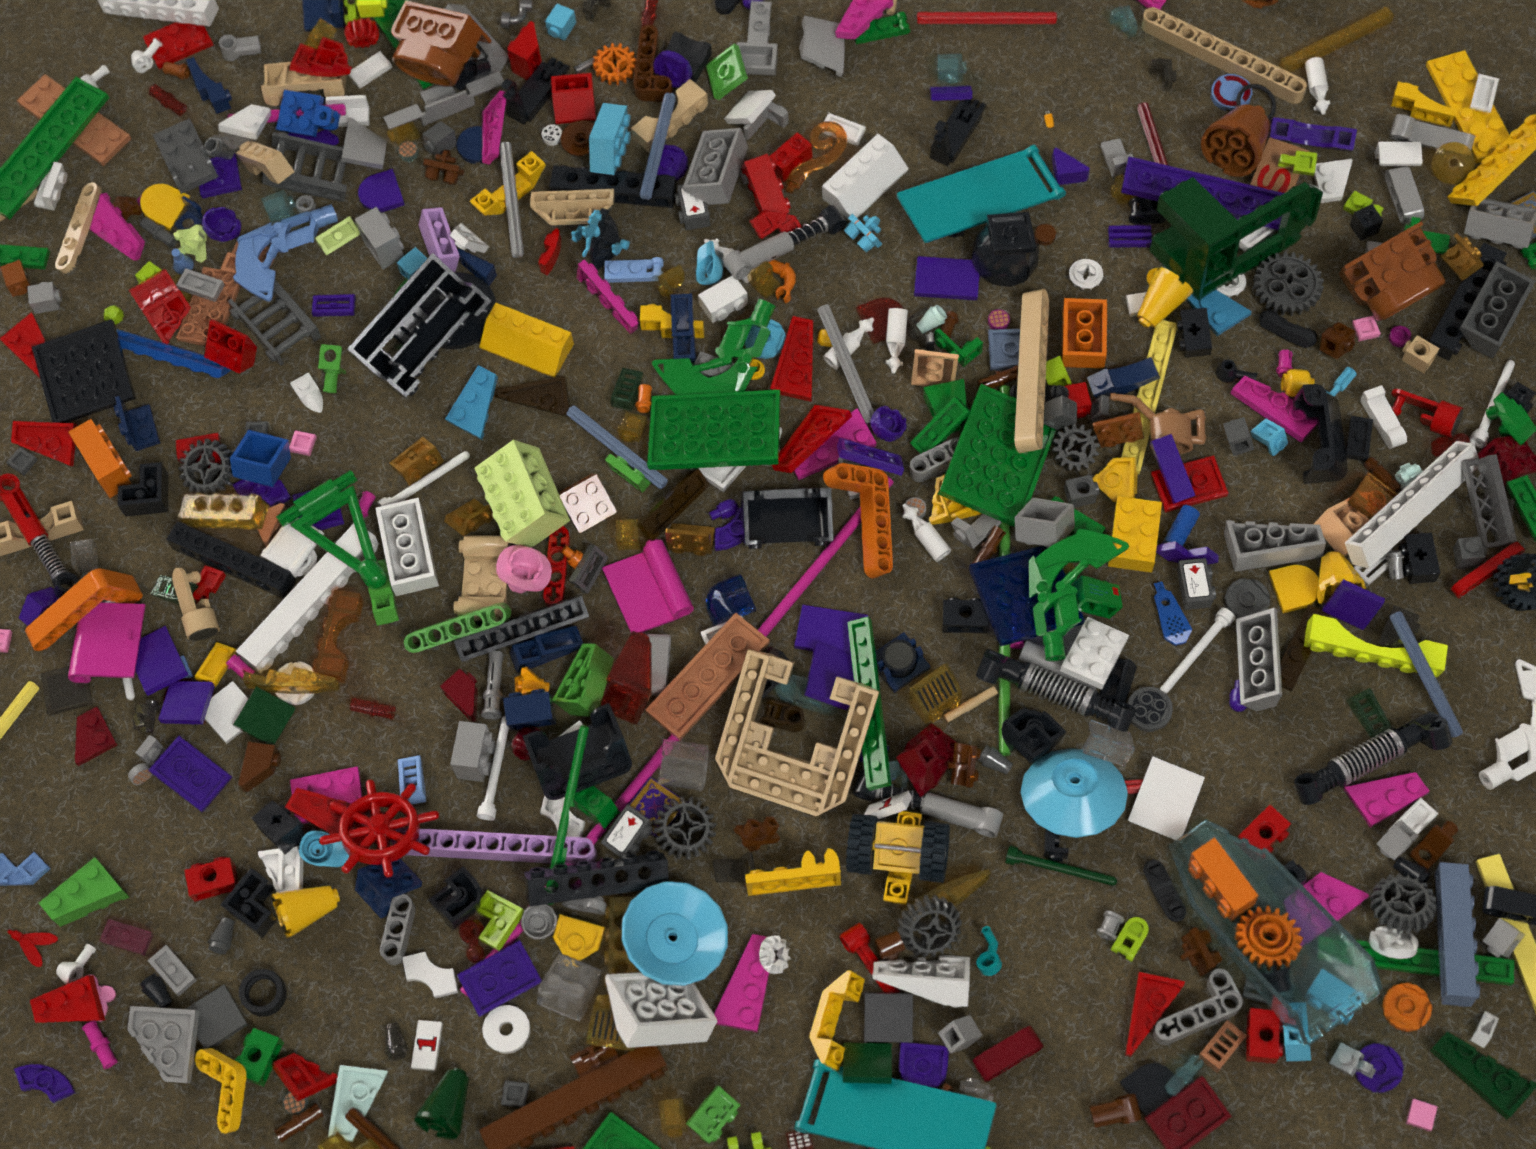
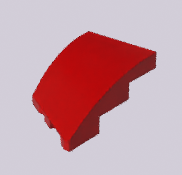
[289,37,352,77]
[128,269,191,344]

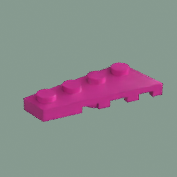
[576,259,638,334]
[1230,376,1318,443]
[714,934,769,1032]

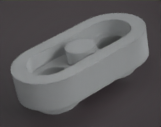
[562,896,607,914]

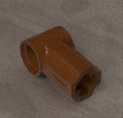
[875,930,905,961]
[1089,1094,1142,1128]

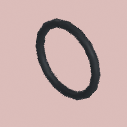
[1236,84,1277,121]

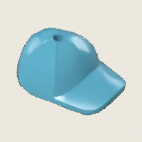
[696,241,723,285]
[299,831,349,867]

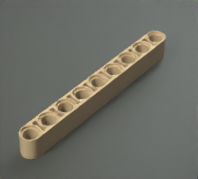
[1142,7,1307,104]
[1015,289,1049,453]

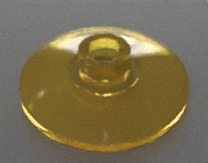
[1431,142,1475,184]

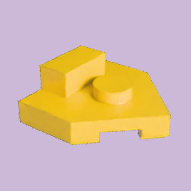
[1092,457,1138,502]
[553,914,606,967]

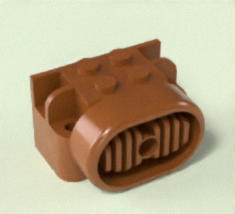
[391,0,492,87]
[1338,222,1446,321]

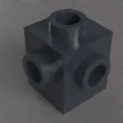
[1503,382,1536,414]

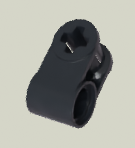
[1128,197,1166,224]

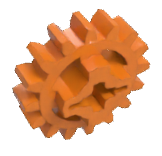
[593,43,636,86]

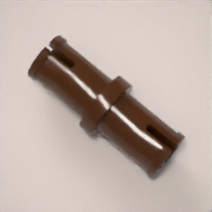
[977,365,1018,388]
[972,526,1006,571]
[274,1103,324,1143]

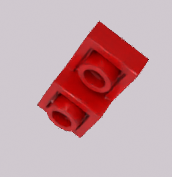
[538,228,561,276]

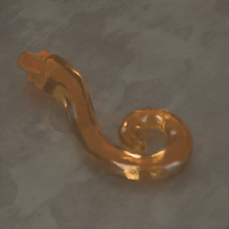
[785,121,847,194]

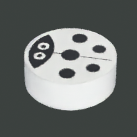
[542,125,562,146]

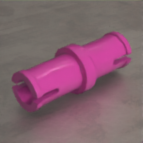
[82,1021,118,1069]

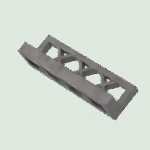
[1462,454,1517,548]

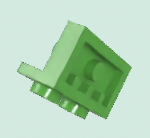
[605,453,651,493]
[686,1085,740,1144]

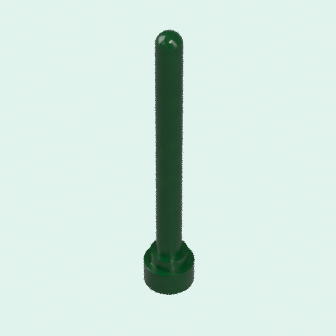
[1005,845,1117,886]

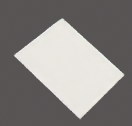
[1128,756,1205,841]

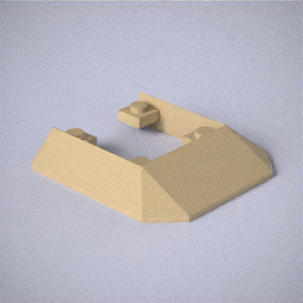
[715,649,879,817]

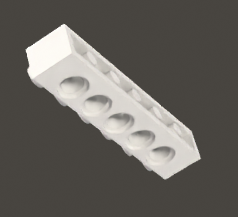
[98,0,219,26]

